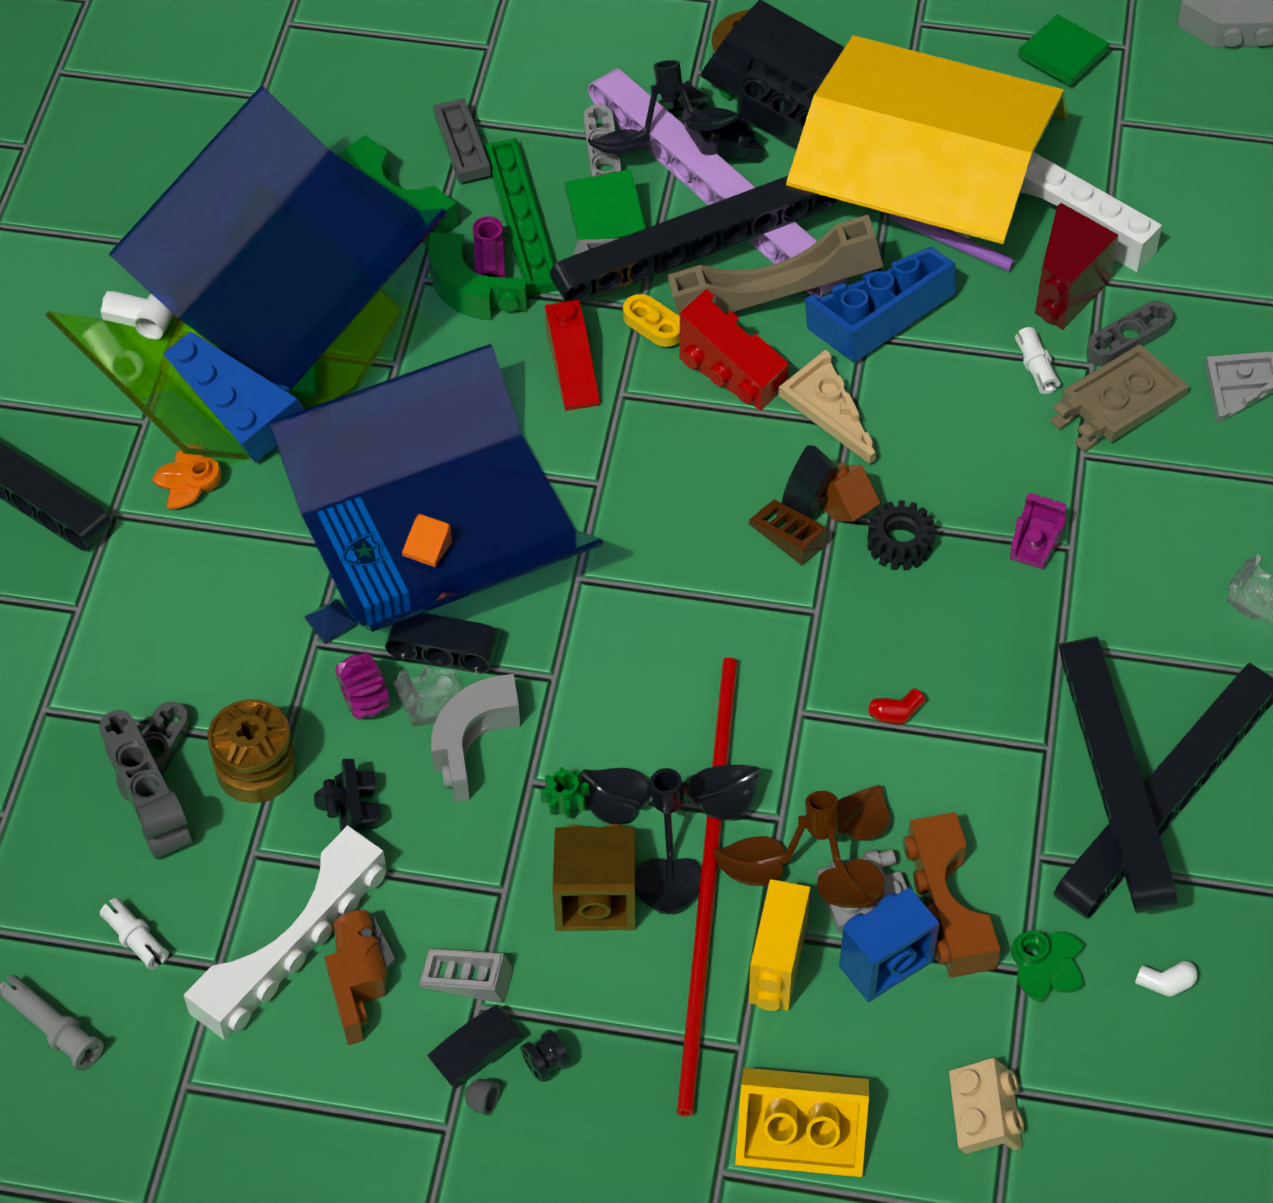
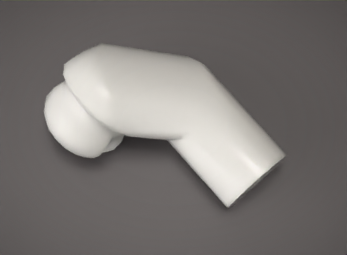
[1135,961,1197,997]

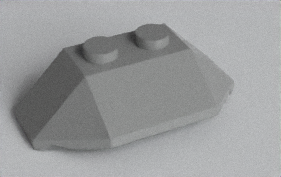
[1176,0,1273,48]

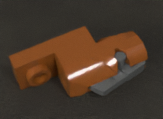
[324,910,395,1045]

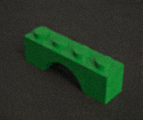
[336,135,459,246]

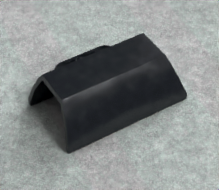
[701,0,845,149]

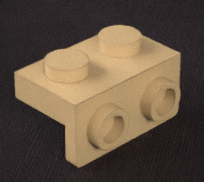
[949,1058,1024,1154]

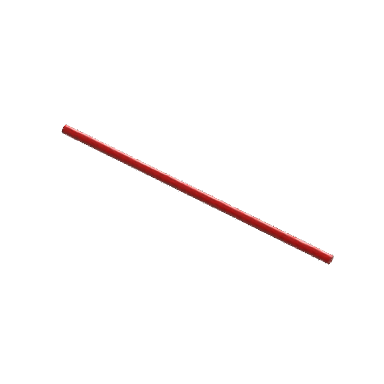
[677,657,738,1116]

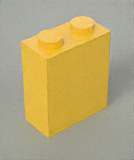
[749,879,810,1011]

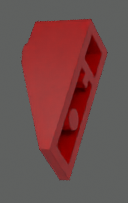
[544,299,600,411]

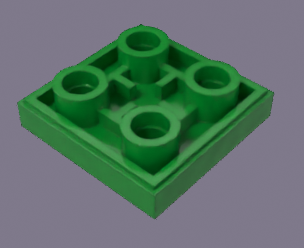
[1018,14,1110,86]
[565,169,646,240]

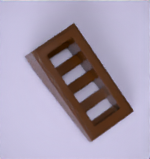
[749,499,828,565]

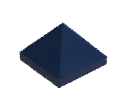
[305,599,356,644]

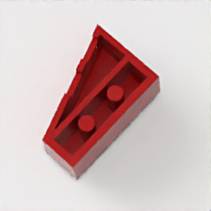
[679,289,789,411]

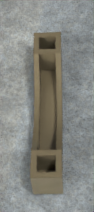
[668,215,883,317]

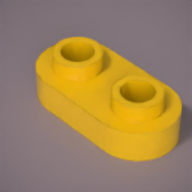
[623,294,680,347]

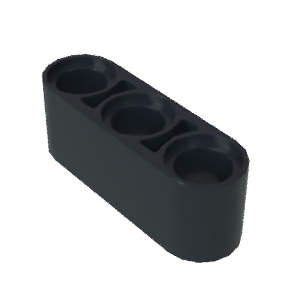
[385,610,500,673]

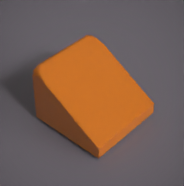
[402,514,452,567]

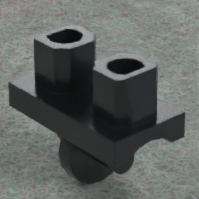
[313,759,381,832]

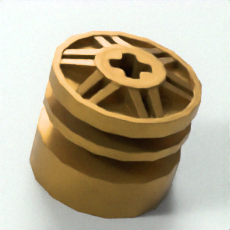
[207,699,297,803]

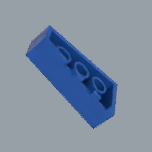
[805,247,956,363]
[163,331,311,463]

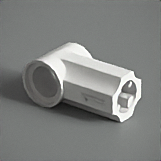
[101,291,177,340]

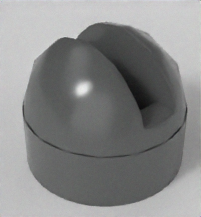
[464,1079,500,1116]

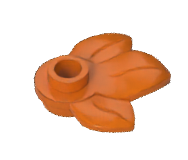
[152,448,221,510]

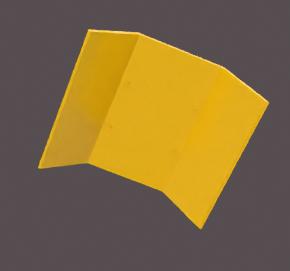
[786,35,1068,244]

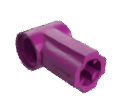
[472,216,505,278]

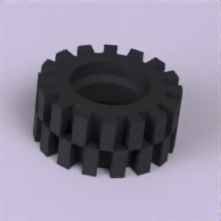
[867,500,935,571]

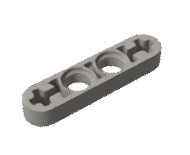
[583,104,621,177]

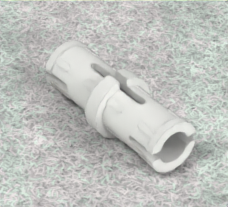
[1015,327,1060,394]
[100,898,169,970]

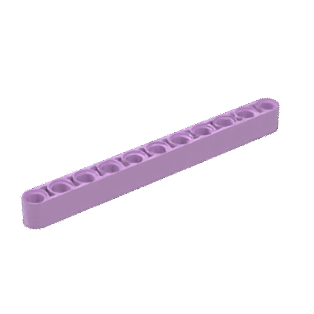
[587,68,847,298]

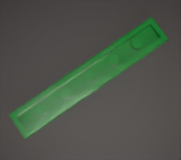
[484,138,558,296]

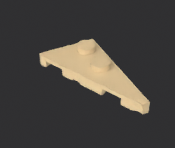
[778,350,876,464]

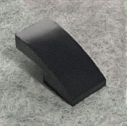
[782,445,839,520]
[427,1005,523,1089]

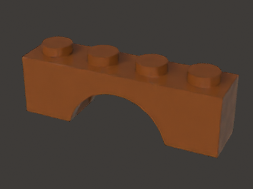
[903,812,1000,978]

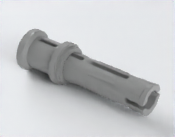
[0,975,104,1071]

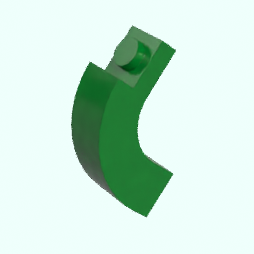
[428,232,528,321]

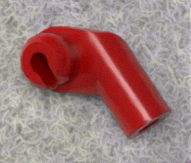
[868,688,926,725]

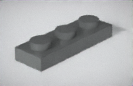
[433,98,491,183]

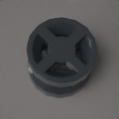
[520,1029,570,1082]

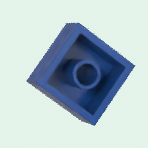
[839,887,939,1003]

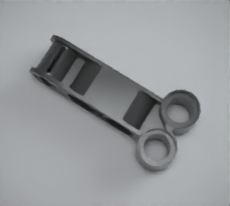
[99,710,192,859]

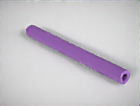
[889,214,1015,272]

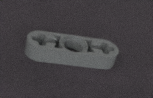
[1086,301,1173,367]
[116,702,190,801]

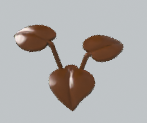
[714,785,889,908]

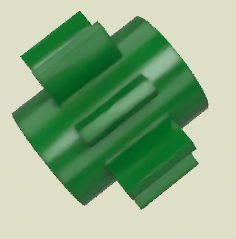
[540,767,590,818]

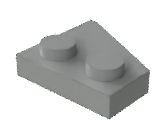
[1204,351,1273,423]

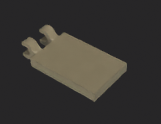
[1050,344,1189,452]

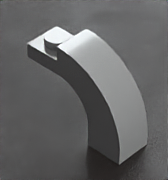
[431,674,520,802]

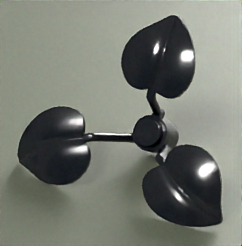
[588,60,741,154]
[581,765,760,915]

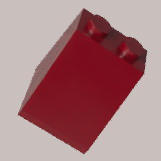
[1035,203,1119,330]

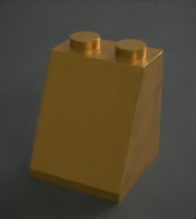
[552,824,636,931]

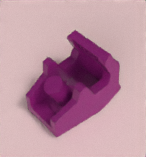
[1010,493,1067,570]

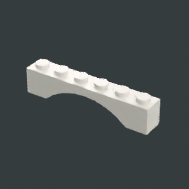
[1020,152,1162,272]
[184,825,387,1041]

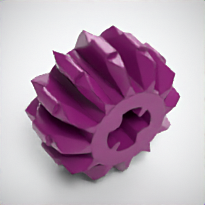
[335,652,390,720]

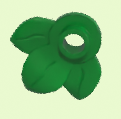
[1011,930,1084,1002]

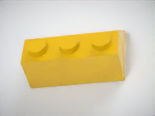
[735,1068,869,1177]

